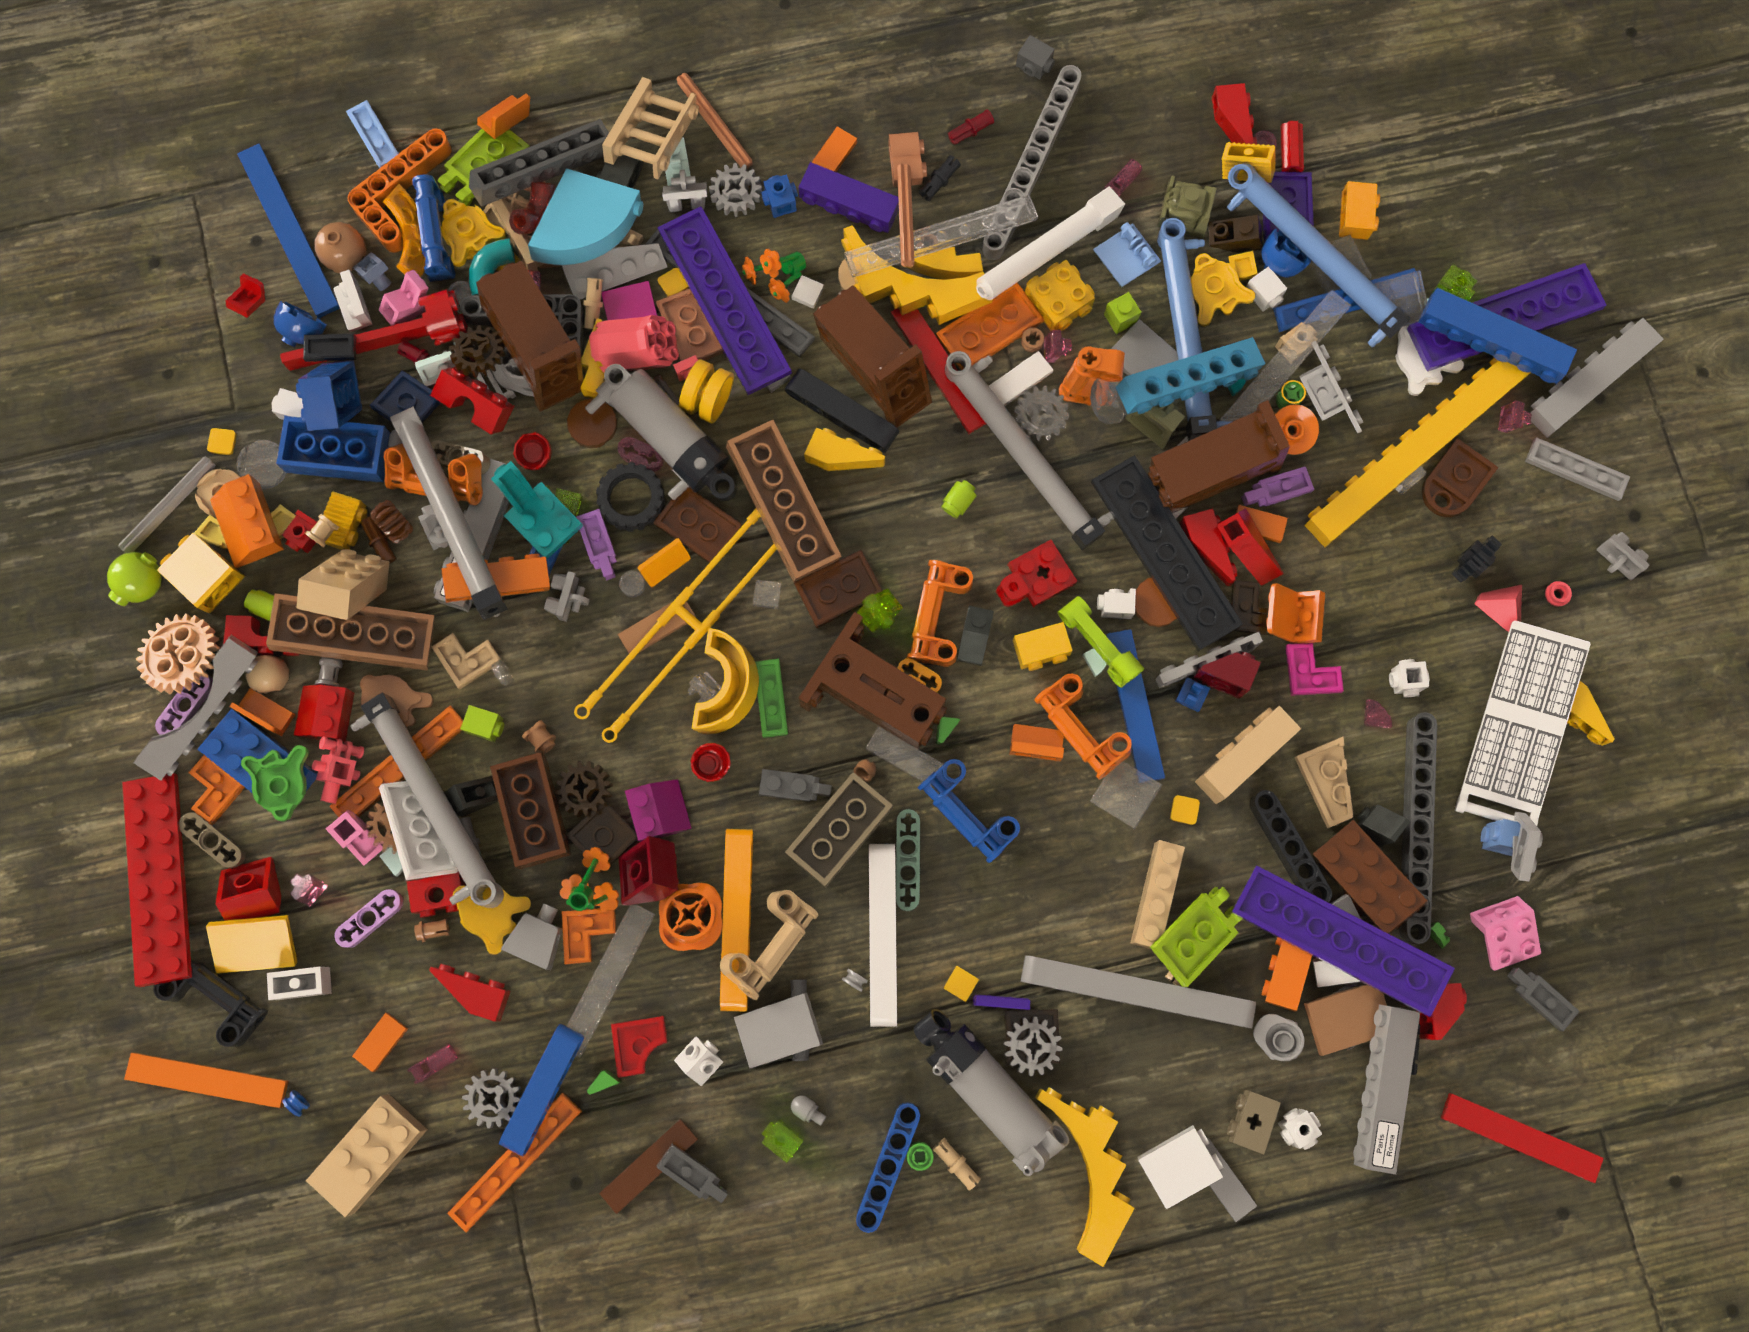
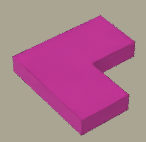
[1286,643,1344,696]

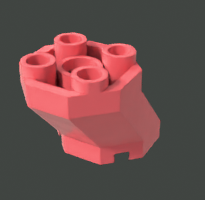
[589,315,679,372]

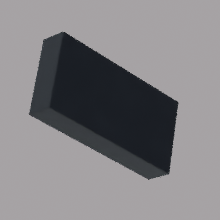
[303,333,356,362]

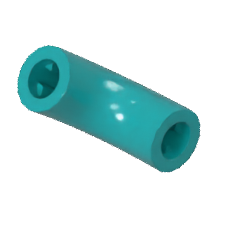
[469,238,515,295]

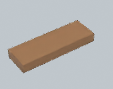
[618,601,696,653]

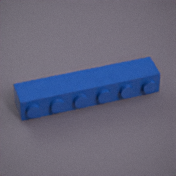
[1418,288,1577,384]

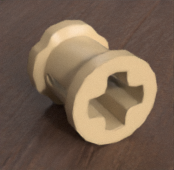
[305,514,340,548]

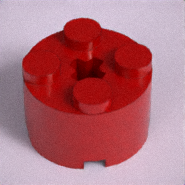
[418,289,468,346]

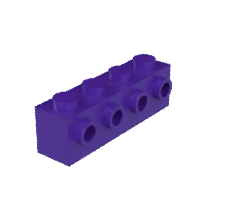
[799,162,899,233]

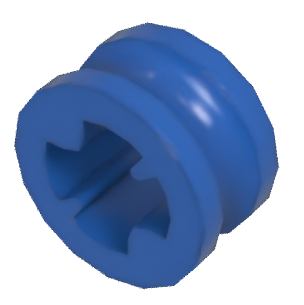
[282,1090,310,1117]

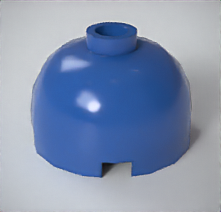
[1261,229,1311,278]
[274,301,327,347]

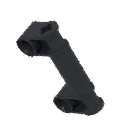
[153,958,268,1047]

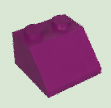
[625,779,692,842]

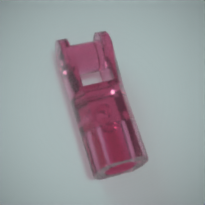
[1103,159,1142,197]
[407,1044,458,1085]

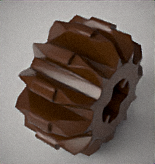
[370,500,413,544]

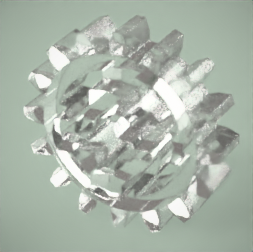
[1015,385,1069,440]

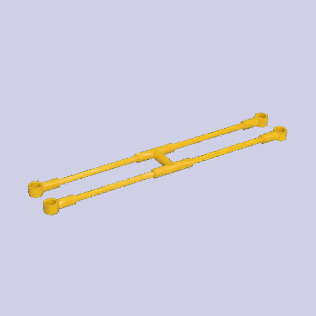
[574,508,777,743]

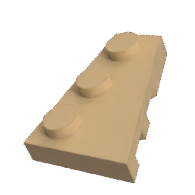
[1294,737,1353,828]

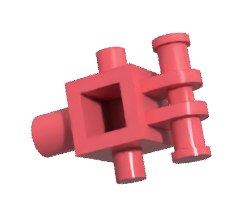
[312,736,364,804]

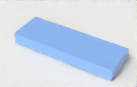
[346,100,399,169]

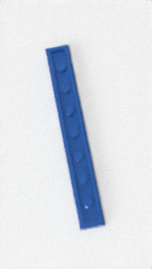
[237,144,340,319]

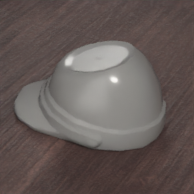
[1253,1014,1305,1061]

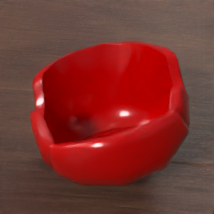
[513,432,552,470]
[690,743,731,782]

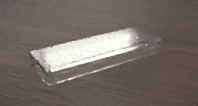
[866,726,943,787]

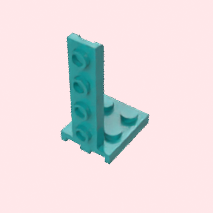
[491,461,583,560]

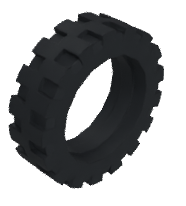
[596,462,665,532]

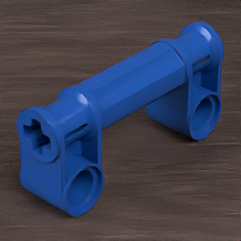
[412,174,455,282]
[917,759,1020,863]

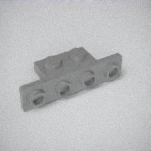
[1299,341,1363,433]

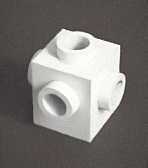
[1389,659,1430,697]
[674,1037,723,1086]
[1278,1108,1322,1150]

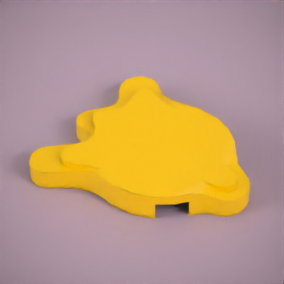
[441,199,506,267]
[1191,253,1255,327]
[453,886,531,955]

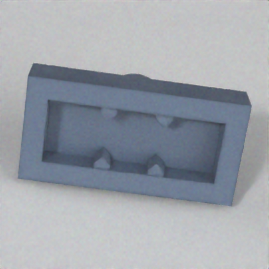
[353,252,391,291]

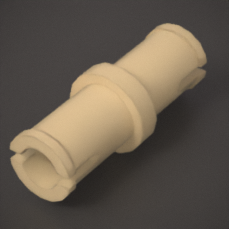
[583,278,603,329]
[932,1138,981,1190]

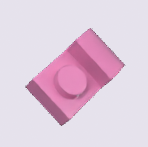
[379,270,429,326]
[326,810,383,865]

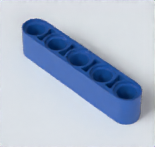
[499,1024,585,1157]
[856,1102,920,1233]

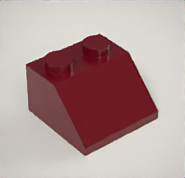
[1192,652,1261,699]
[619,836,679,906]

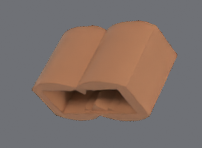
[888,132,927,187]

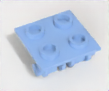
[1093,222,1161,288]

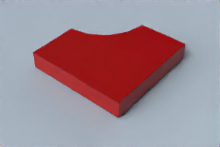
[611,1016,668,1078]

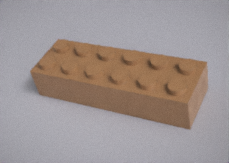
[726,420,842,582]
[266,593,435,671]

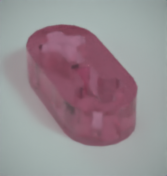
[617,437,664,472]

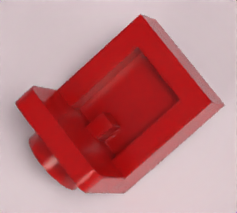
[225,273,265,318]

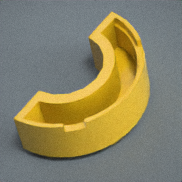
[691,628,759,734]

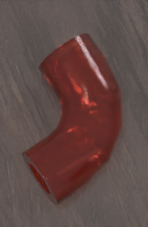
[509,181,555,234]

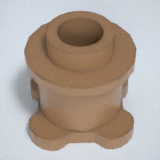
[522,720,556,754]

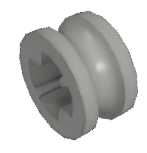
[842,969,868,992]

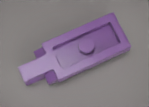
[1241,467,1314,507]
[576,509,617,581]

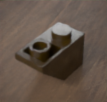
[1208,215,1263,253]

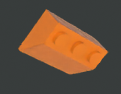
[210,474,284,569]

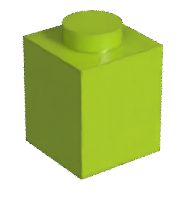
[1104,292,1141,335]
[460,705,504,742]

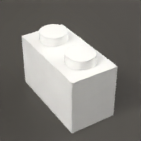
[267,967,332,1000]

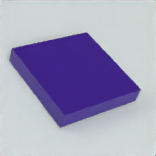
[973,995,1030,1010]

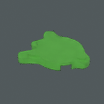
[241,745,309,822]

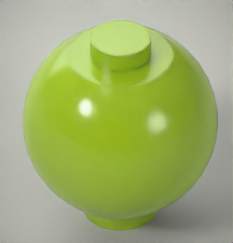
[107,552,162,606]

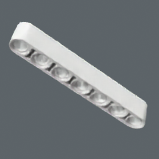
[869,844,897,1027]

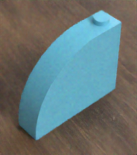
[528,168,643,265]

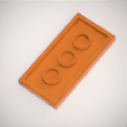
[936,282,1044,370]

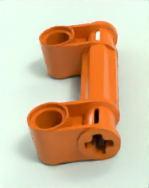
[1058,346,1125,406]
[384,443,483,505]
[907,560,973,667]
[1034,673,1132,780]

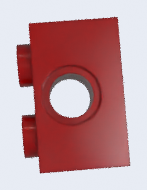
[407,872,466,918]

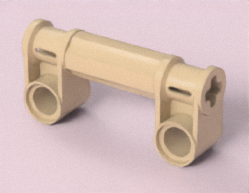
[720,890,818,1000]

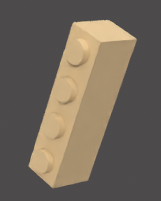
[1130,840,1185,949]

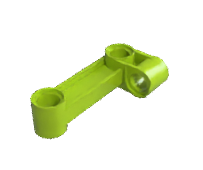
[1058,596,1145,688]

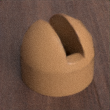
[854,759,877,782]

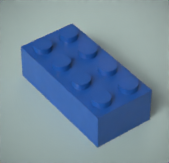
[296,360,362,431]
[276,416,391,483]
[197,709,317,793]

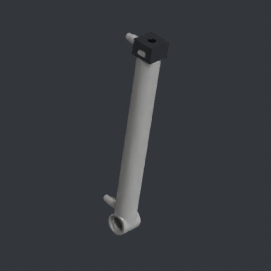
[945,351,1114,551]
[390,406,508,620]
[351,692,504,908]

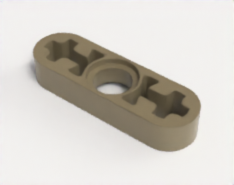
[431,440,490,475]
[179,812,245,868]

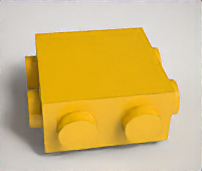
[1025,260,1095,333]

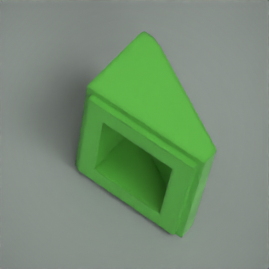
[936,717,960,745]
[587,1069,622,1095]

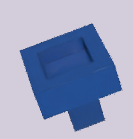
[1175,677,1210,712]

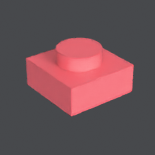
[673,355,698,382]

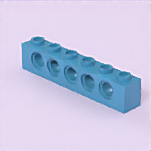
[1115,337,1265,414]

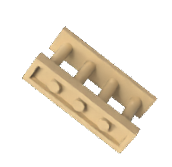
[602,77,699,179]

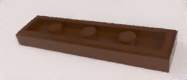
[599,1119,698,1214]

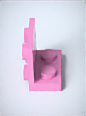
[1470,896,1541,971]

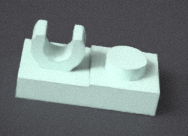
[665,137,691,186]
[415,350,455,386]

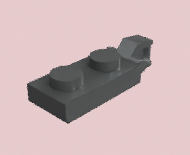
[759,769,832,802]
[1507,968,1580,1032]
[656,1143,728,1203]

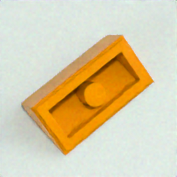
[638,538,691,587]

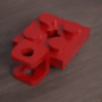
[996,540,1078,608]

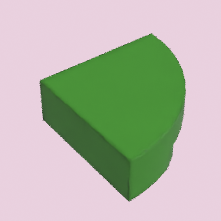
[1430,922,1450,949]

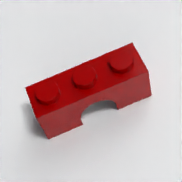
[430,367,514,435]
[223,615,299,656]

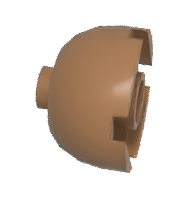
[314,222,366,273]

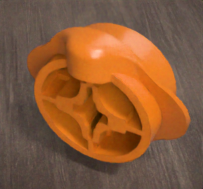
[659,883,722,951]

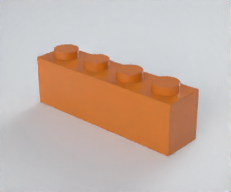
[442,554,550,603]
[1261,937,1312,1012]

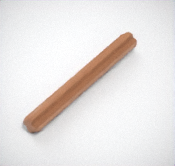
[677,73,753,169]
[897,164,915,267]

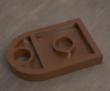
[1422,438,1499,517]

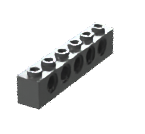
[469,119,609,207]

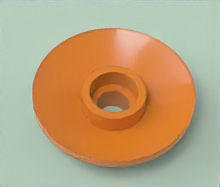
[1275,404,1319,455]

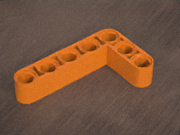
[348,128,452,253]

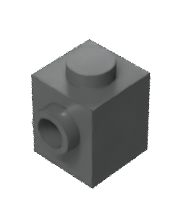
[1016,35,1055,79]

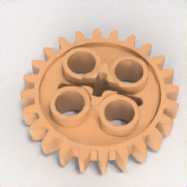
[136,614,220,694]

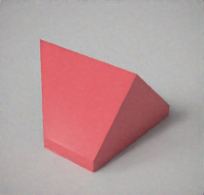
[1475,585,1522,632]

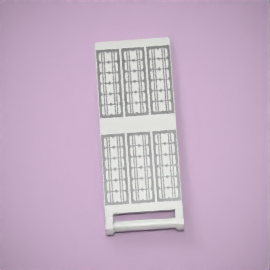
[1455,621,1590,826]

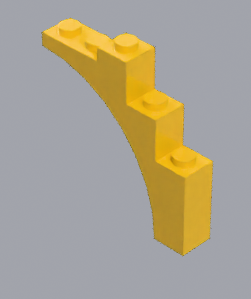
[841,225,993,325]
[1035,1087,1134,1267]

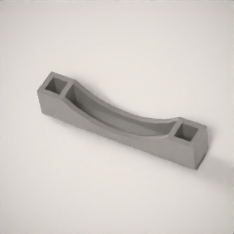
[134,634,258,780]

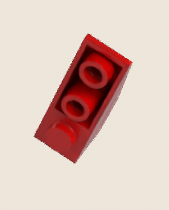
[1212,83,1257,145]
[1217,508,1284,586]
[1180,509,1237,586]
[429,963,511,1022]

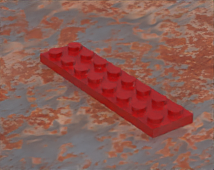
[122,773,192,988]

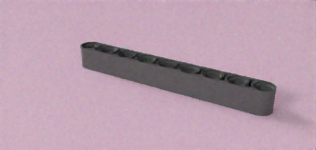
[1399,712,1437,945]

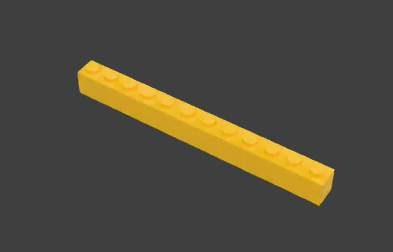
[1305,358,1531,548]

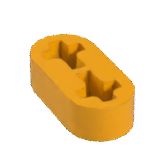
[897,658,942,693]

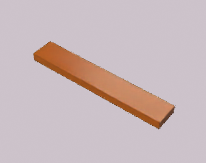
[330,705,463,817]
[124,1053,289,1108]
[447,1092,582,1232]

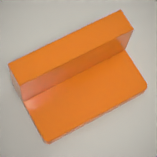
[477,93,530,139]
[229,688,296,736]
[1009,724,1064,761]

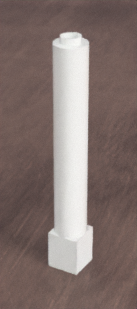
[976,186,1125,300]

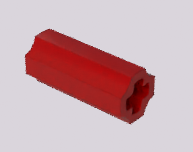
[1280,121,1304,172]

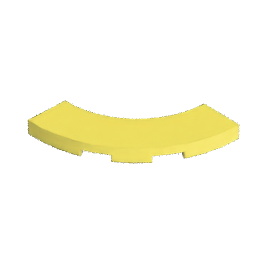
[195,504,296,549]

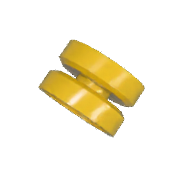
[679,359,734,424]

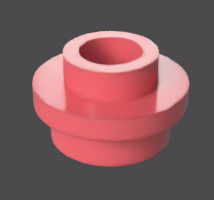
[1545,581,1572,607]

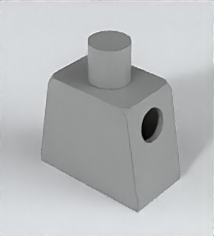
[501,904,562,970]

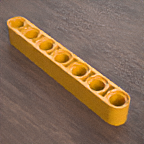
[720,829,753,1012]

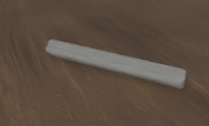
[118,456,216,553]

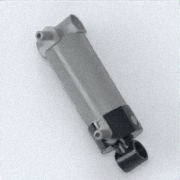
[585,364,738,501]
[914,1009,1069,1176]

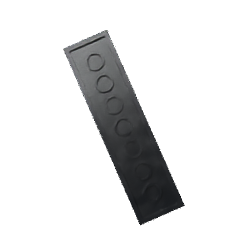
[1091,455,1243,652]

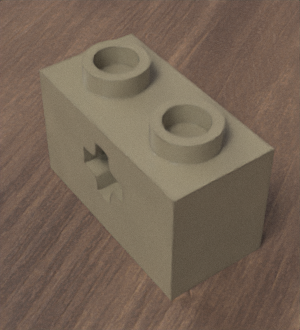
[1227,1090,1281,1155]

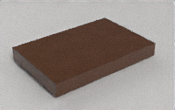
[653,487,743,563]
[794,550,884,628]

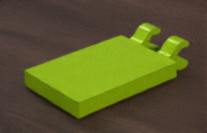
[437,129,530,206]
[1150,887,1242,987]

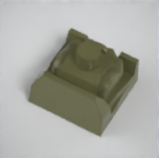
[1157,176,1217,238]
[1125,389,1185,449]

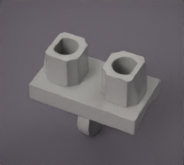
[662,170,707,212]
[418,505,448,550]
[1596,532,1649,581]
[544,571,589,622]

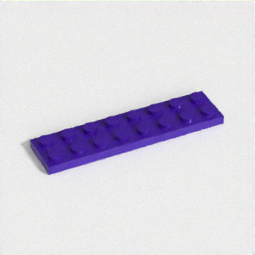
[657,206,792,395]
[1407,263,1606,372]
[1232,865,1455,1017]

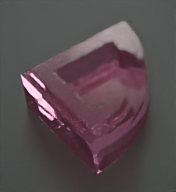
[1364,699,1392,729]

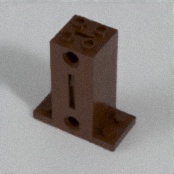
[476,260,583,412]
[813,285,932,428]
[1148,400,1290,514]
[798,612,948,750]

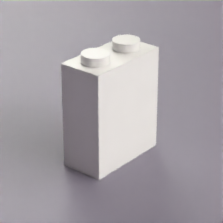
[1138,1125,1224,1209]

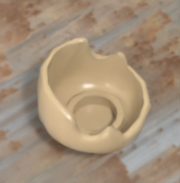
[246,655,289,694]

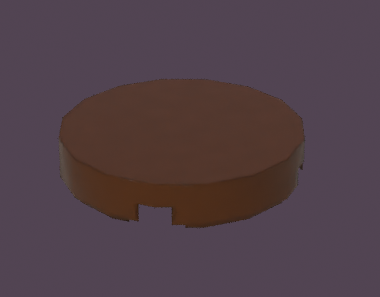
[567,399,617,448]

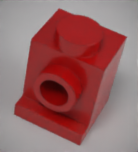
[282,510,317,553]

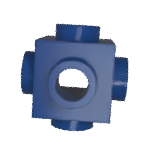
[761,175,798,218]

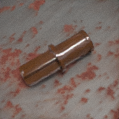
[361,516,397,564]

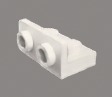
[334,270,372,332]

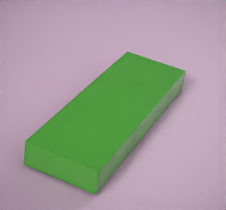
[755,659,788,738]

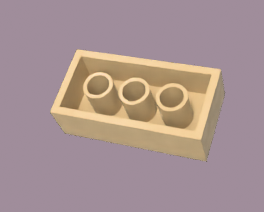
[296,549,389,620]
[1195,706,1301,804]
[306,1094,428,1217]

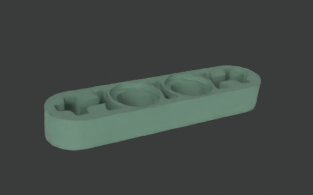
[896,809,920,912]

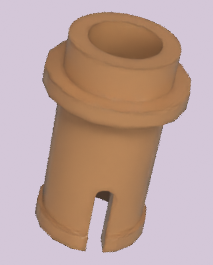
[414,919,450,942]

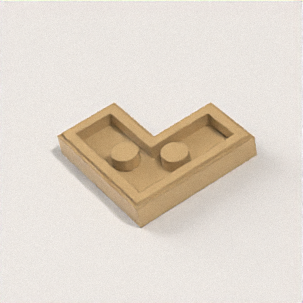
[431,633,503,689]

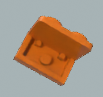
[1266,583,1325,644]

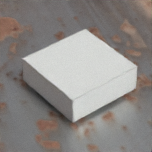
[792,275,824,309]

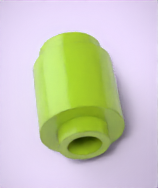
[941,480,977,519]
[244,590,274,621]

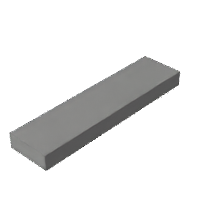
[1525,437,1630,501]

